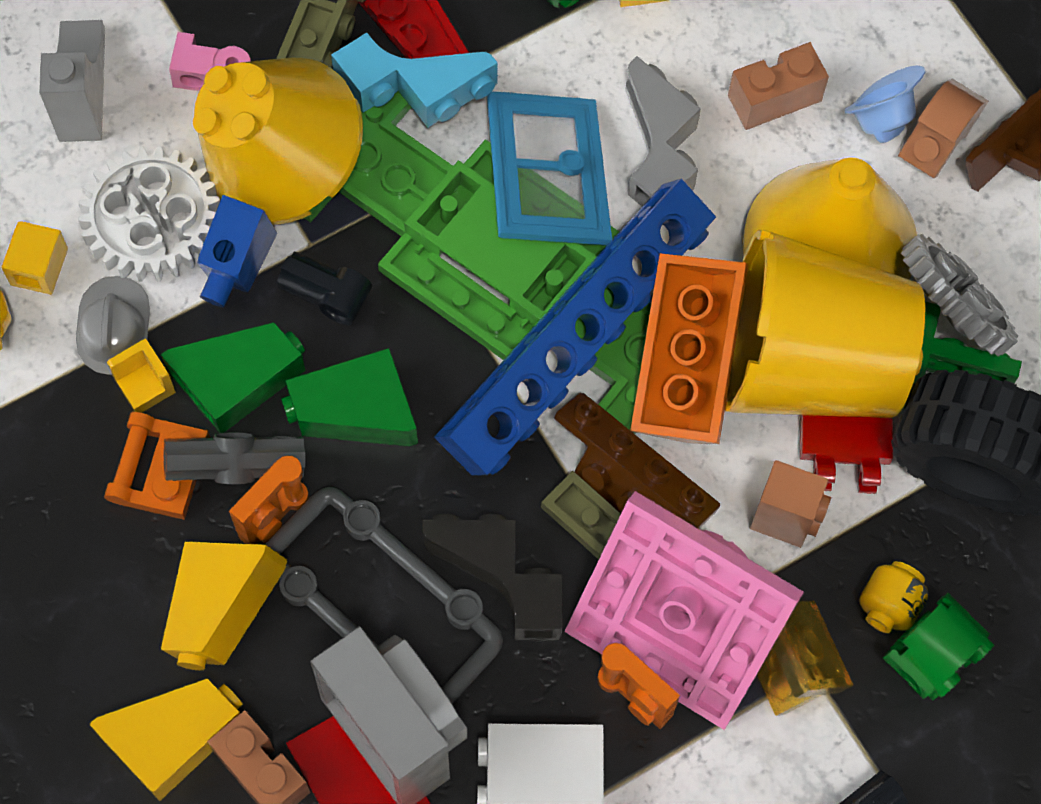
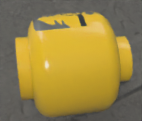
[859,561,929,633]

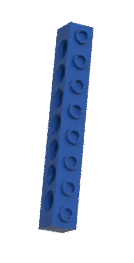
[434,178,716,475]

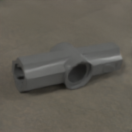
[163,432,305,484]

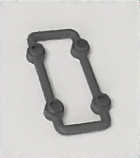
[265,487,503,704]

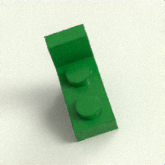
[907,301,1022,399]

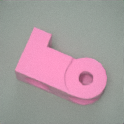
[169,32,251,91]

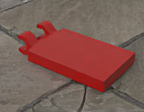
[800,415,893,494]
[286,716,430,804]

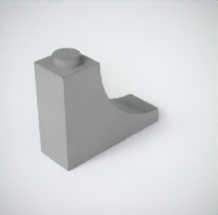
[39,20,105,142]

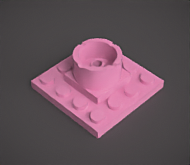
[564,491,804,730]

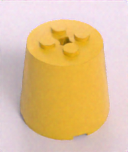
[725,230,925,418]

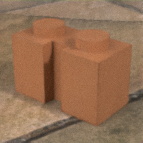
[728,42,829,130]
[750,460,832,548]
[207,710,311,804]

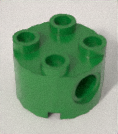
[882,593,994,701]

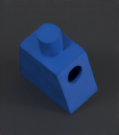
[197,195,277,308]

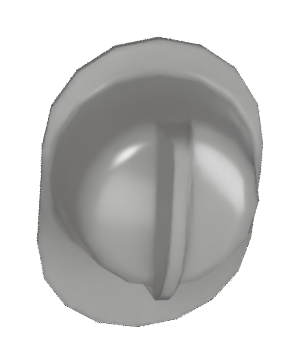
[76,276,150,375]

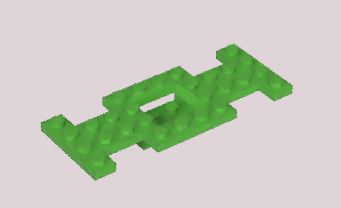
[305,91,651,434]

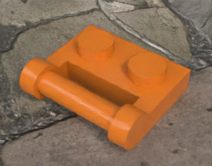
[104,412,210,520]
[229,456,309,544]
[597,643,680,730]

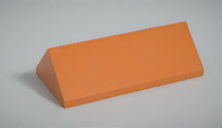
[630,253,749,444]

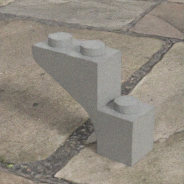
[626,56,701,206]

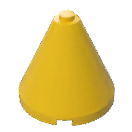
[742,158,917,280]

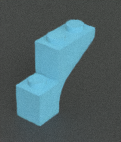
[331,33,498,128]

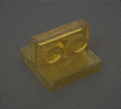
[757,601,853,716]

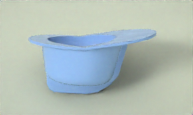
[845,65,926,143]

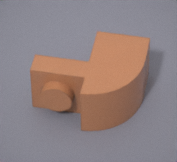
[898,79,989,178]

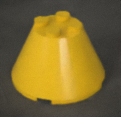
[193,58,363,225]

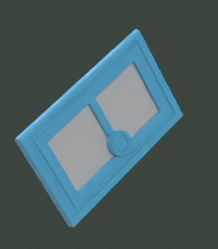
[487,91,612,245]

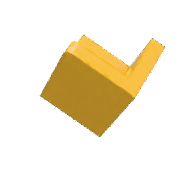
[1,221,68,295]
[107,338,176,413]

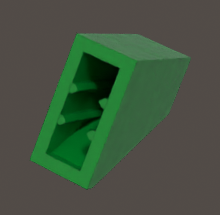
[161,322,305,433]
[281,348,418,447]

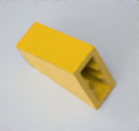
[161,542,287,670]
[89,678,243,801]

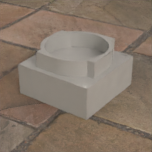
[311,627,467,804]

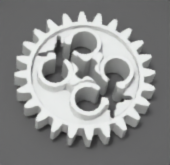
[78,145,220,282]

